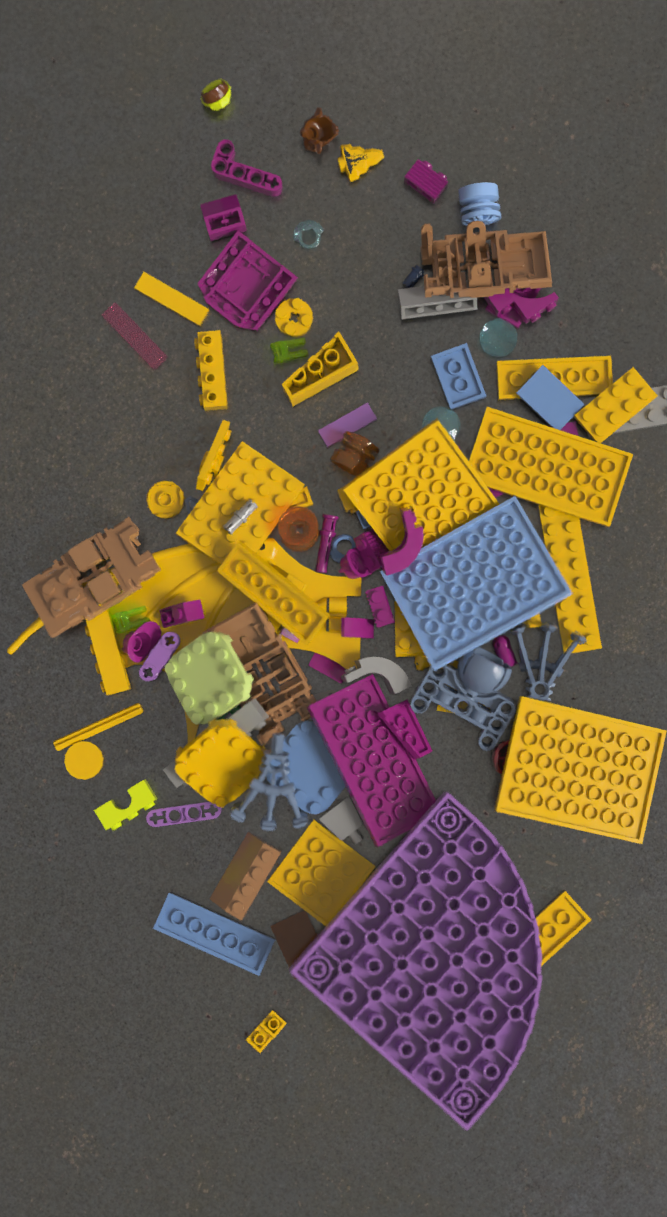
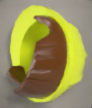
[201,79,231,110]

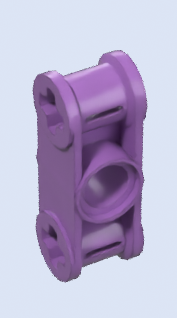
[139,632,181,681]

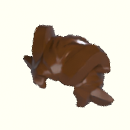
[300,107,339,154]

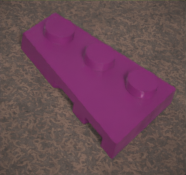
[378,699,432,760]

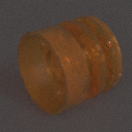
[330,431,380,477]
[278,506,319,552]

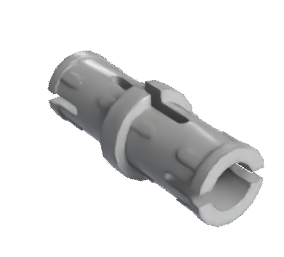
[223,499,258,535]

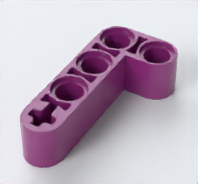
[211,139,283,197]

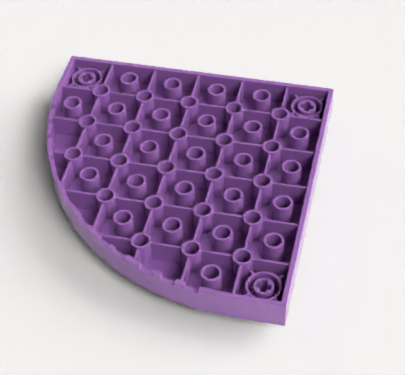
[289,792,542,1131]

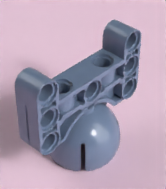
[411,647,515,751]

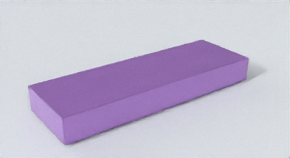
[318,402,377,448]

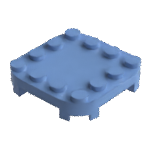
[266,721,346,814]

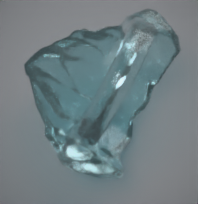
[293,220,324,249]

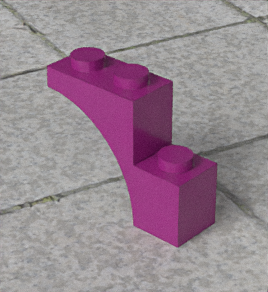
[484,288,559,324]

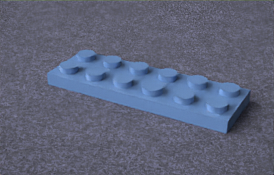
[153,892,275,976]

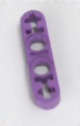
[146,802,222,827]

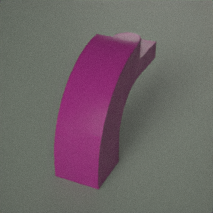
[379,507,424,576]

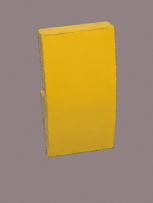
[245,1010,287,1053]

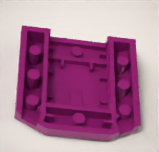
[197,231,298,331]

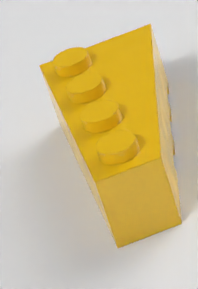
[282,331,359,406]

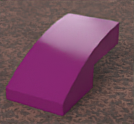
[341,617,374,639]

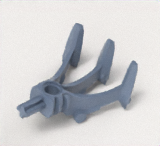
[509,621,587,702]
[230,733,308,831]

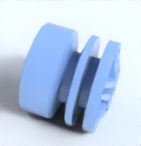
[458,182,501,226]

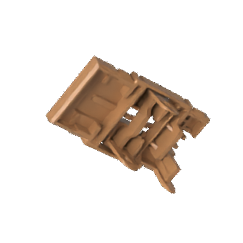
[203,602,317,746]

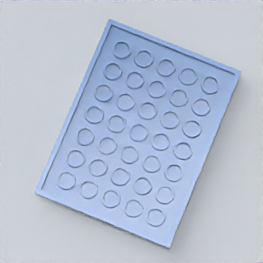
[380,496,572,671]

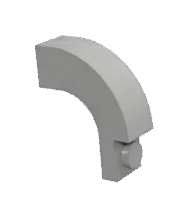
[341,657,412,694]

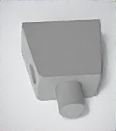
[319,796,364,845]

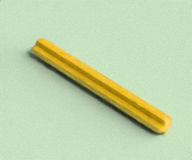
[53,703,143,751]

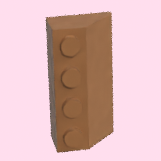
[210,832,281,921]

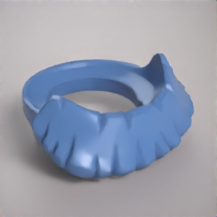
[330,534,356,563]

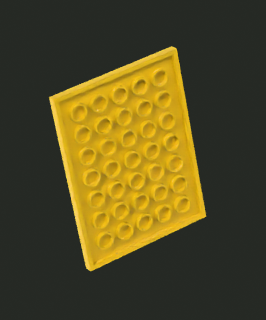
[494,696,667,844]

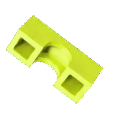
[94,779,157,831]

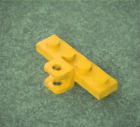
[196,420,232,491]

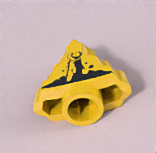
[337,144,384,182]

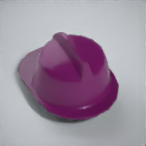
[339,548,373,579]
[122,621,161,663]

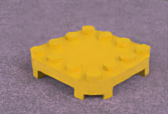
[174,718,266,807]

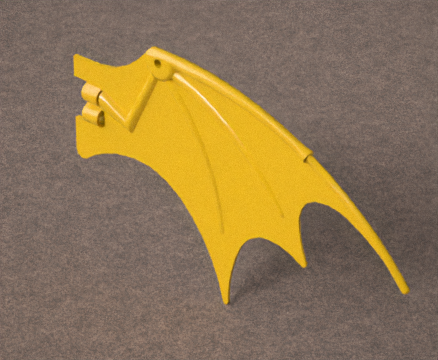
[7,538,361,744]

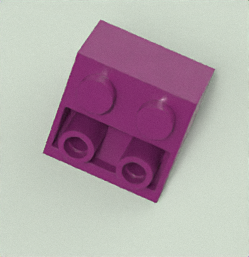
[200,194,247,241]

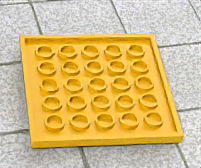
[343,418,500,551]

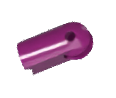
[492,635,518,667]

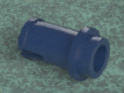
[402,265,425,288]

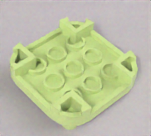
[165,631,253,725]

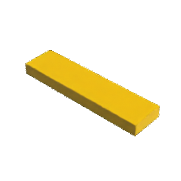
[134,272,209,327]

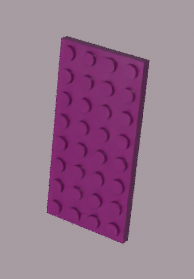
[307,674,436,847]

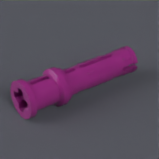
[315,514,339,573]

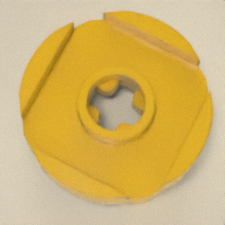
[275,298,313,337]

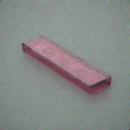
[102,302,168,370]

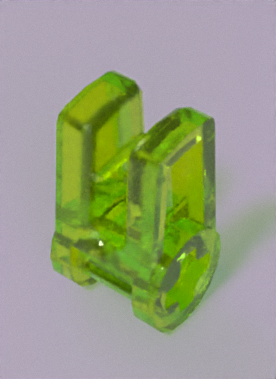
[270,338,309,364]
[111,606,150,634]

